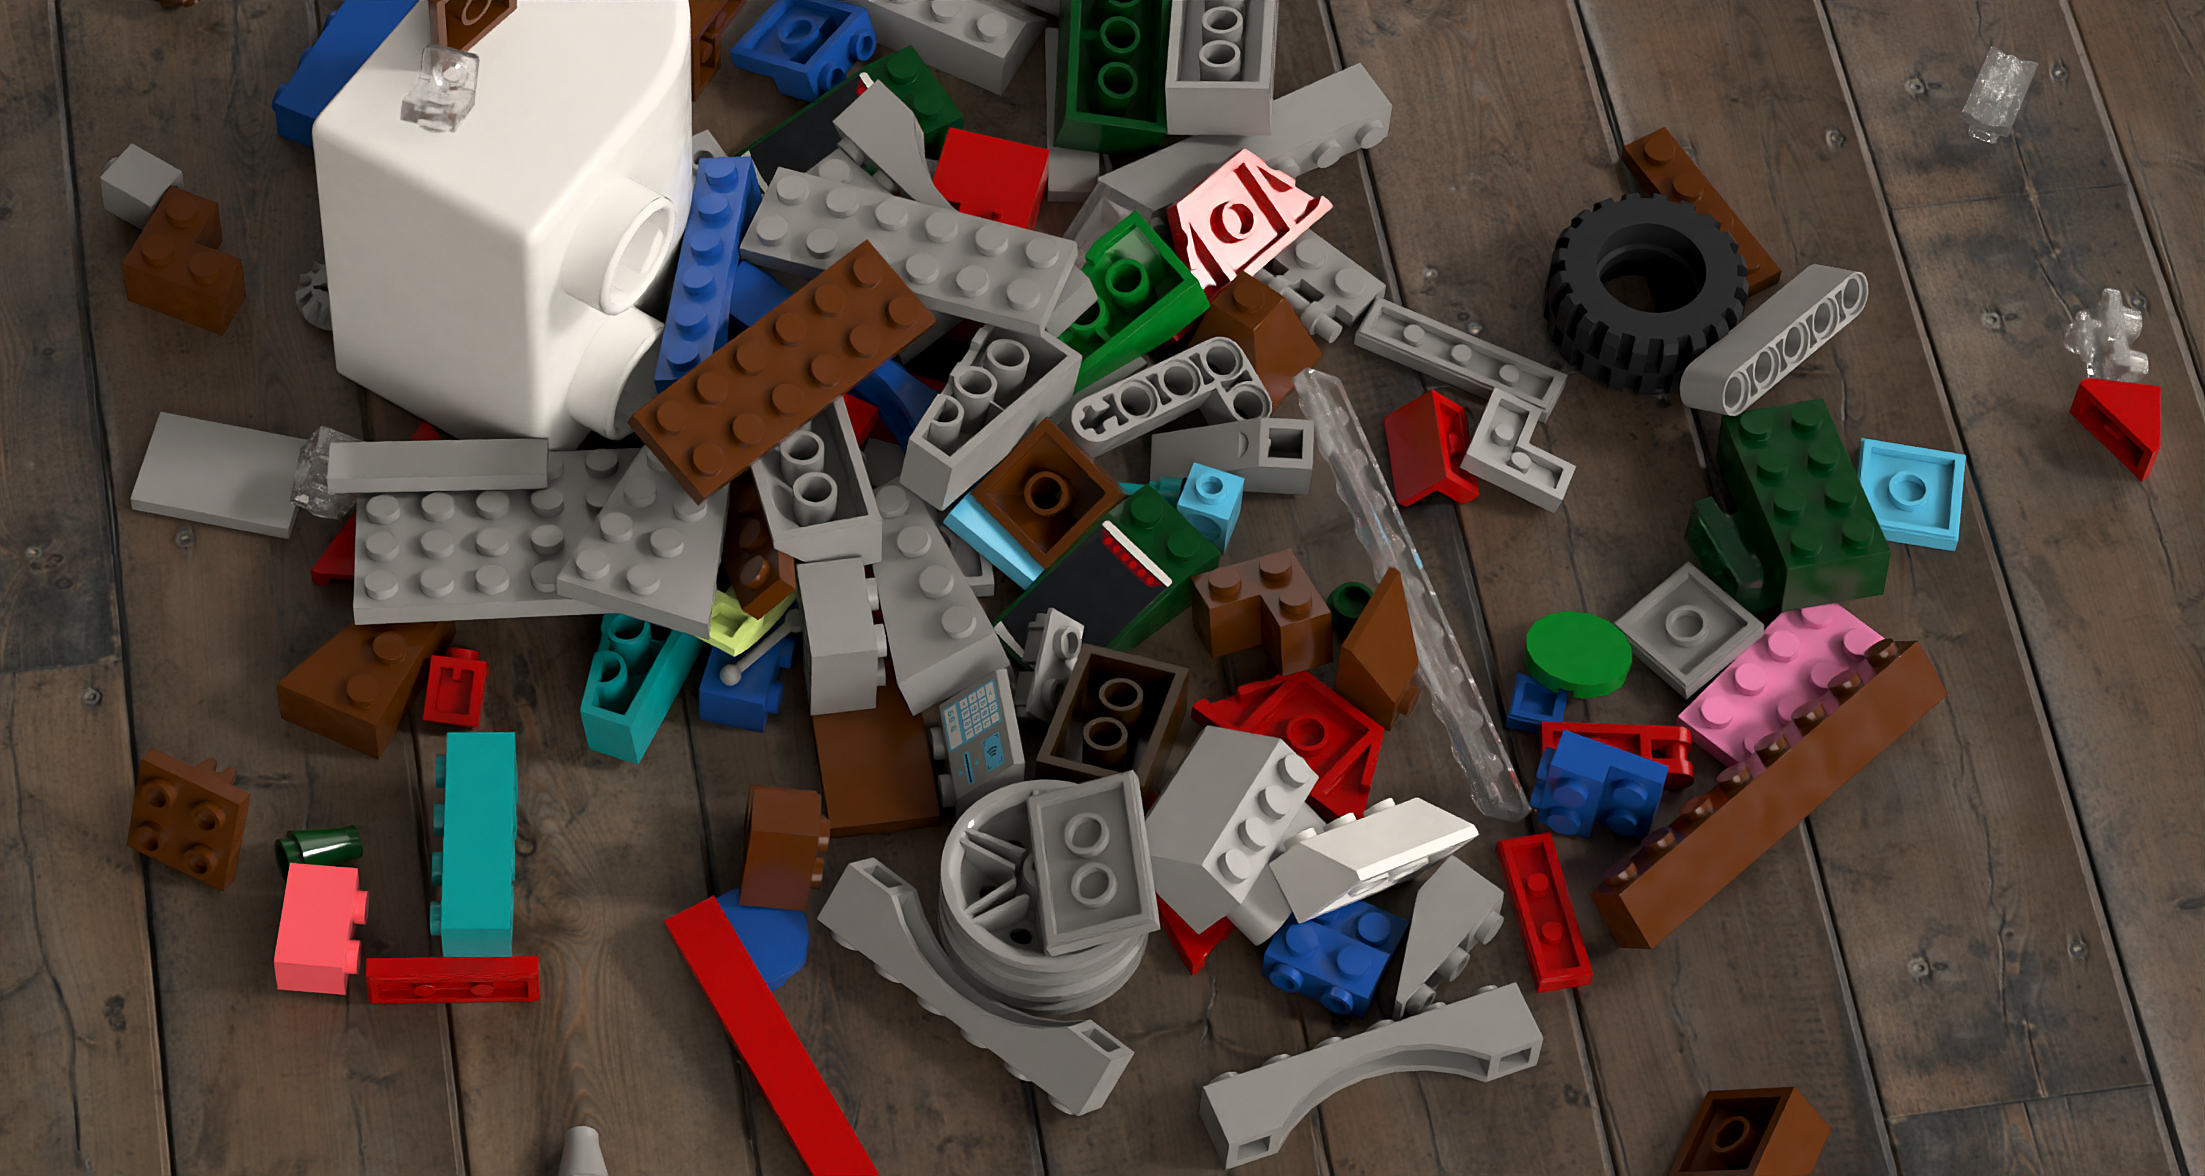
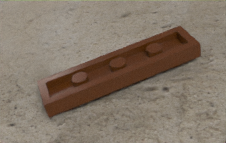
[1621,127,1782,298]

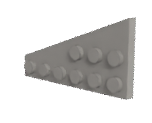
[556,444,733,640]

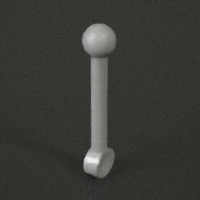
[719,608,802,686]

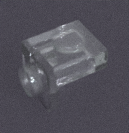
[400,43,480,133]

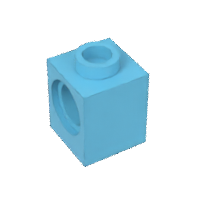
[1176,463,1245,555]

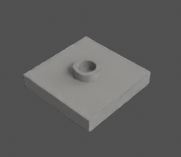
[1613,561,1764,700]

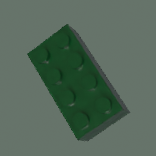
[1053,0,1172,159]
[1716,398,1891,612]

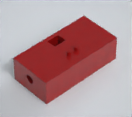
[932,127,1050,343]

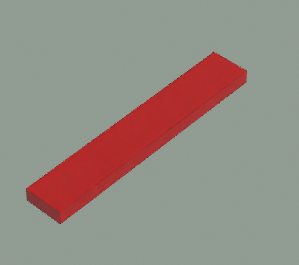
[664,895,879,1176]

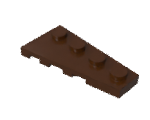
[721,467,796,620]

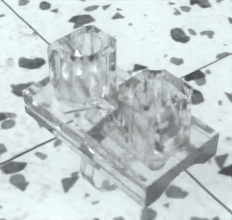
[1960,46,2039,144]
[2062,287,2149,383]

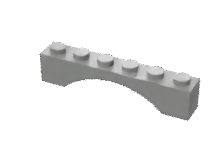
[832,79,1098,338]
[817,857,1135,1116]
[1199,982,1544,1170]

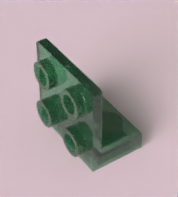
[1684,496,1777,614]

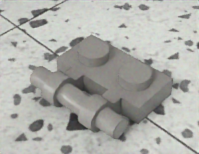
[1253,228,1386,343]

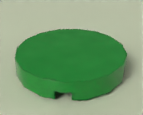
[1523,611,1632,699]

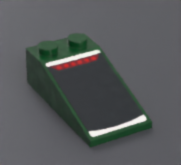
[733,45,964,195]
[991,483,1221,672]

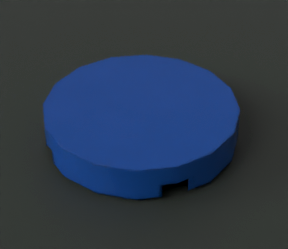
[716,888,810,991]

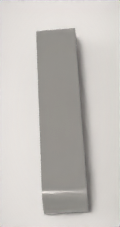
[1680,264,1868,416]

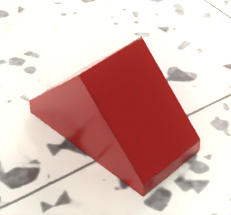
[2069,378,2161,481]

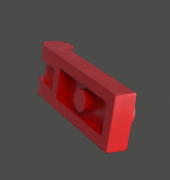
[1539,722,1694,790]

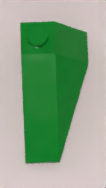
[1057,210,1211,395]

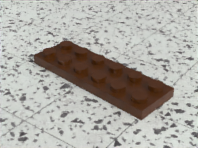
[627,239,937,506]

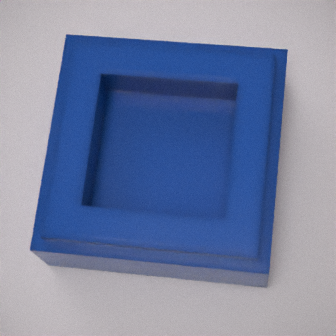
[1505,673,1569,735]

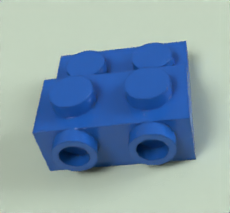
[729,0,877,102]
[1529,730,1669,839]
[1261,900,1410,1020]

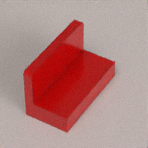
[1384,390,1480,507]

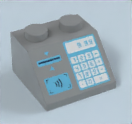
[929,669,1025,825]

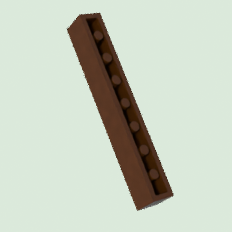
[1588,638,1948,949]

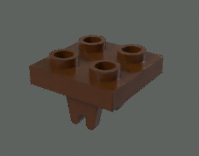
[126,748,251,891]

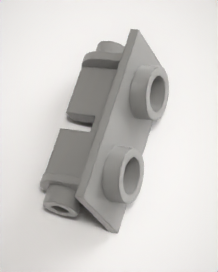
[1013,608,1084,725]

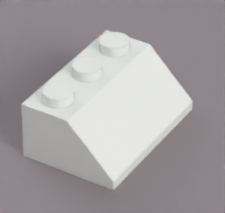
[1269,797,1479,924]

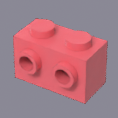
[274,863,369,995]

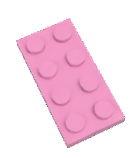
[1676,603,1885,768]

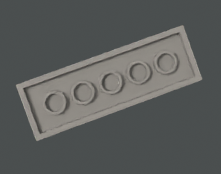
[739,167,1078,337]

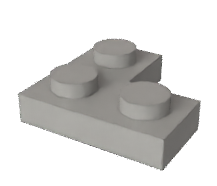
[1459,387,1576,514]

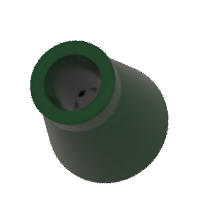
[274,825,363,882]

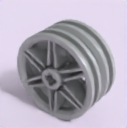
[938,780,1149,1016]

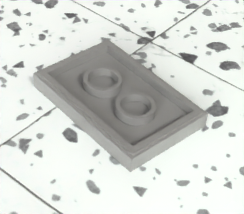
[130,412,318,539]
[1026,770,1161,957]

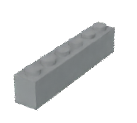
[1094,63,1392,239]

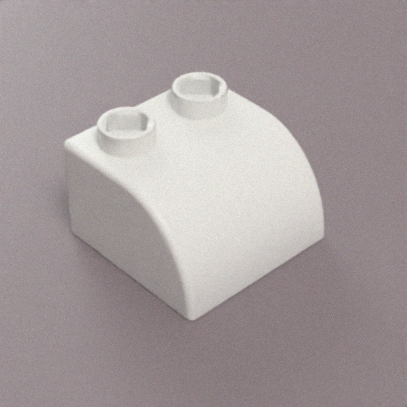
[312,0,692,452]

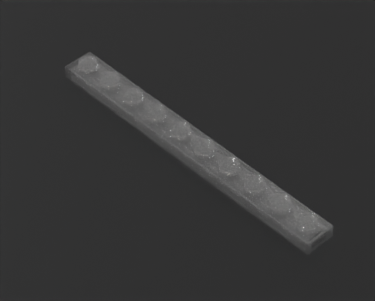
[1292,367,1532,823]

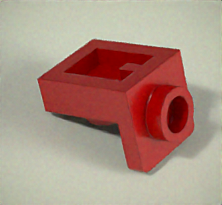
[423,647,491,729]

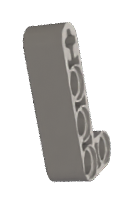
[1058,337,1272,458]

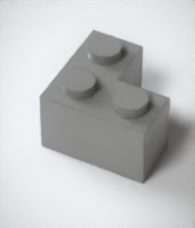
[796,557,887,716]

